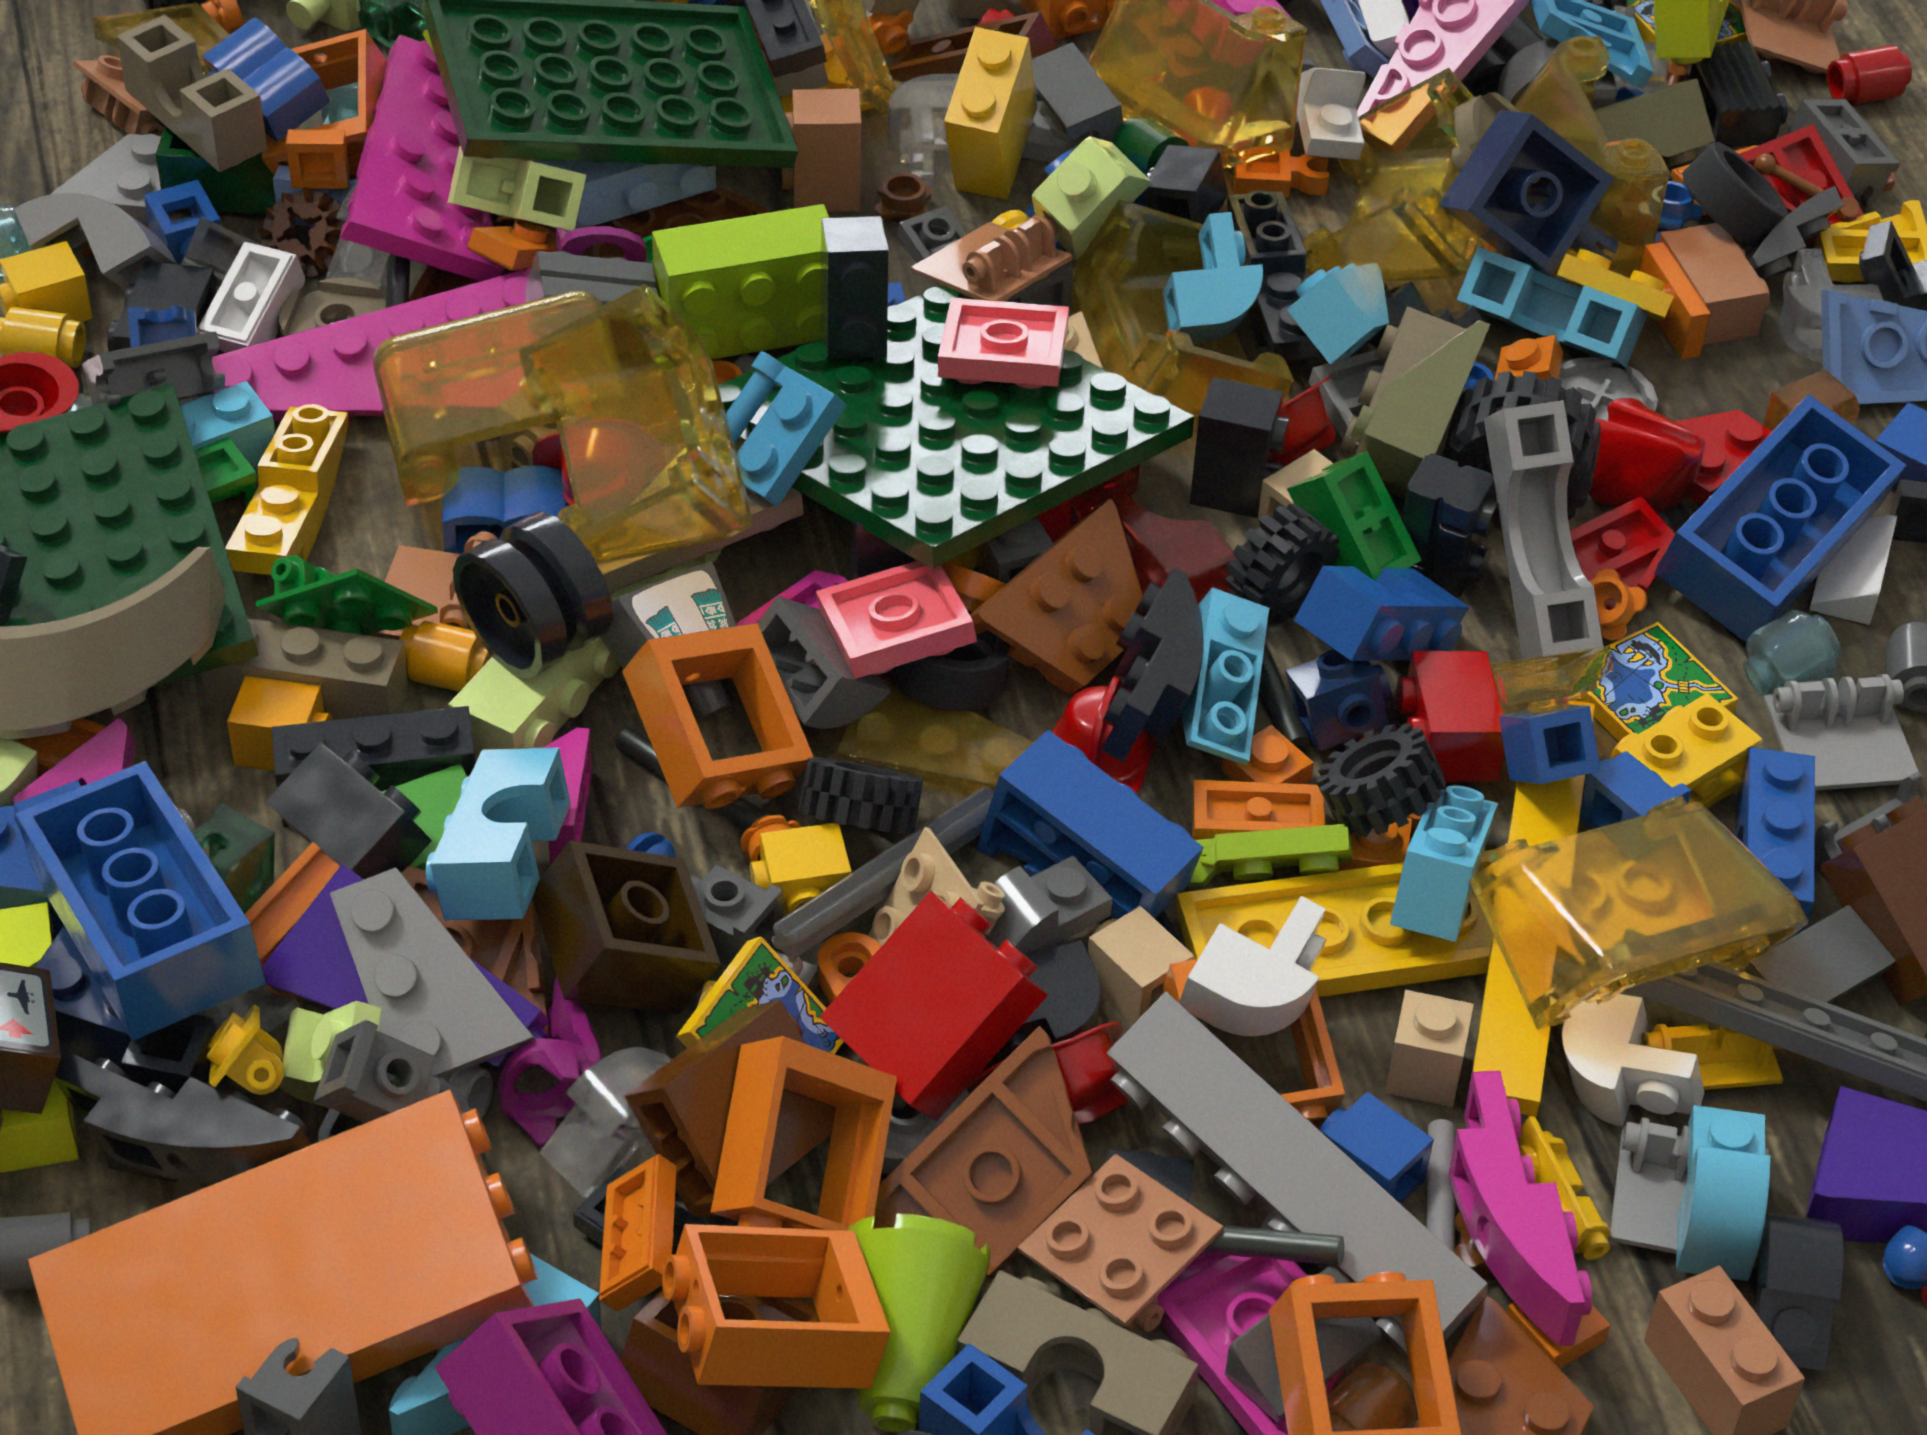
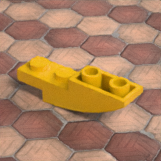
[225,405,349,575]

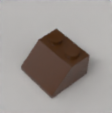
[621,1290,820,1435]

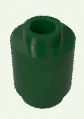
[1113,117,1190,177]

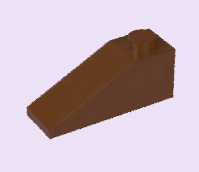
[888,11,1058,93]

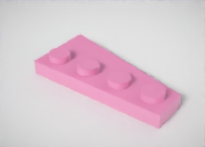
[1357,0,1531,155]

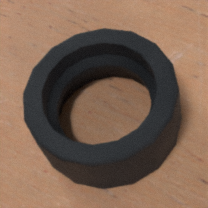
[1683,142,1788,247]
[888,611,1011,711]

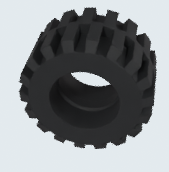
[1442,371,1601,529]

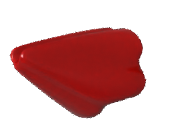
[1589,398,1706,512]

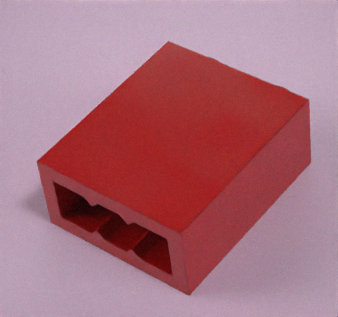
[819,891,1048,1122]

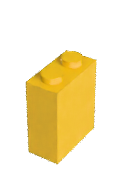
[944,27,1037,200]

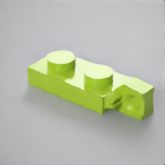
[1188,824,1353,887]

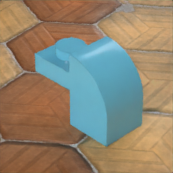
[1162,212,1263,346]
[1676,1105,1770,1281]

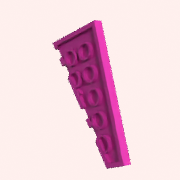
[339,35,504,281]
[212,267,593,422]

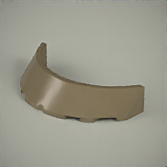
[0,547,226,739]

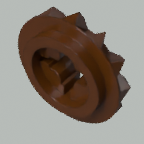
[258,187,348,278]

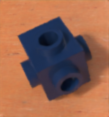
[1286,649,1392,751]

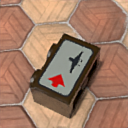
[0,962,61,1114]

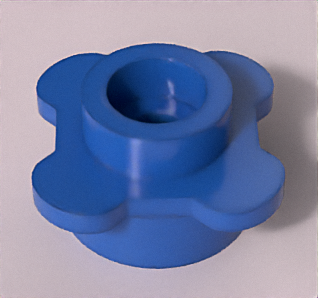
[1635,181,1703,230]

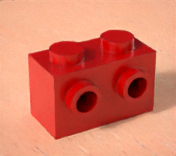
[1396,651,1505,783]

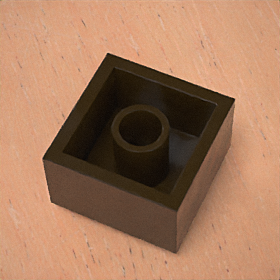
[532,840,721,1014]

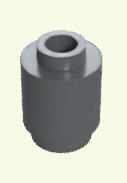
[1884,622,1927,713]
[0,1212,92,1291]

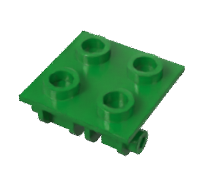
[256,555,438,635]

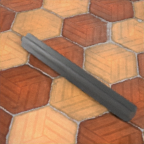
[771,787,994,958]

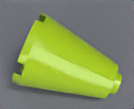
[848,1214,991,1433]

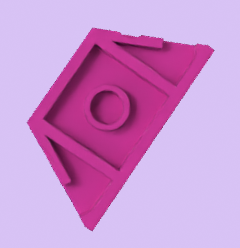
[1157,1253,1345,1435]

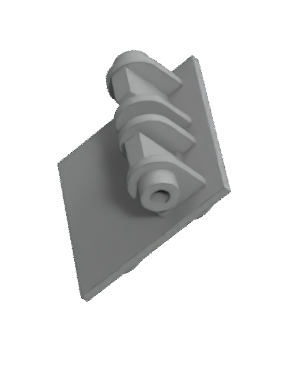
[1763,674,1919,791]
[1609,1117,1768,1254]

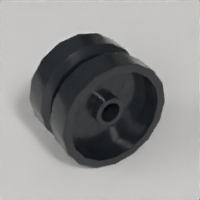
[452,511,613,679]

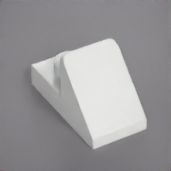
[1291,68,1366,160]

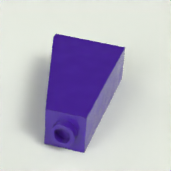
[262,864,550,1073]
[1805,1086,1927,1243]

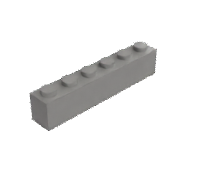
[1107,991,1488,1355]

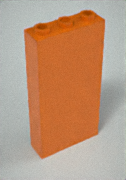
[28,1089,538,1435]

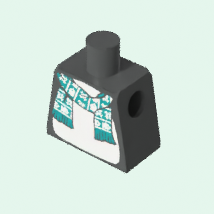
[600,561,736,722]

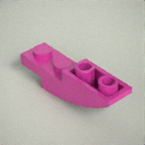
[1448,1071,1592,1346]

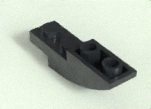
[1227,190,1324,362]
[1101,566,1203,762]
[54,1051,312,1185]

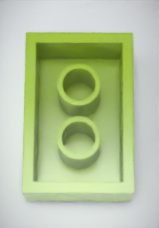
[652,204,829,366]

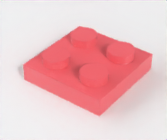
[938,298,1069,389]
[816,561,977,679]

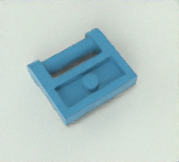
[692,351,847,507]

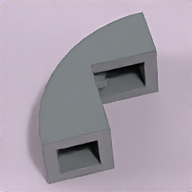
[13,193,177,290]

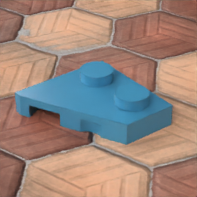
[1531,0,1654,89]

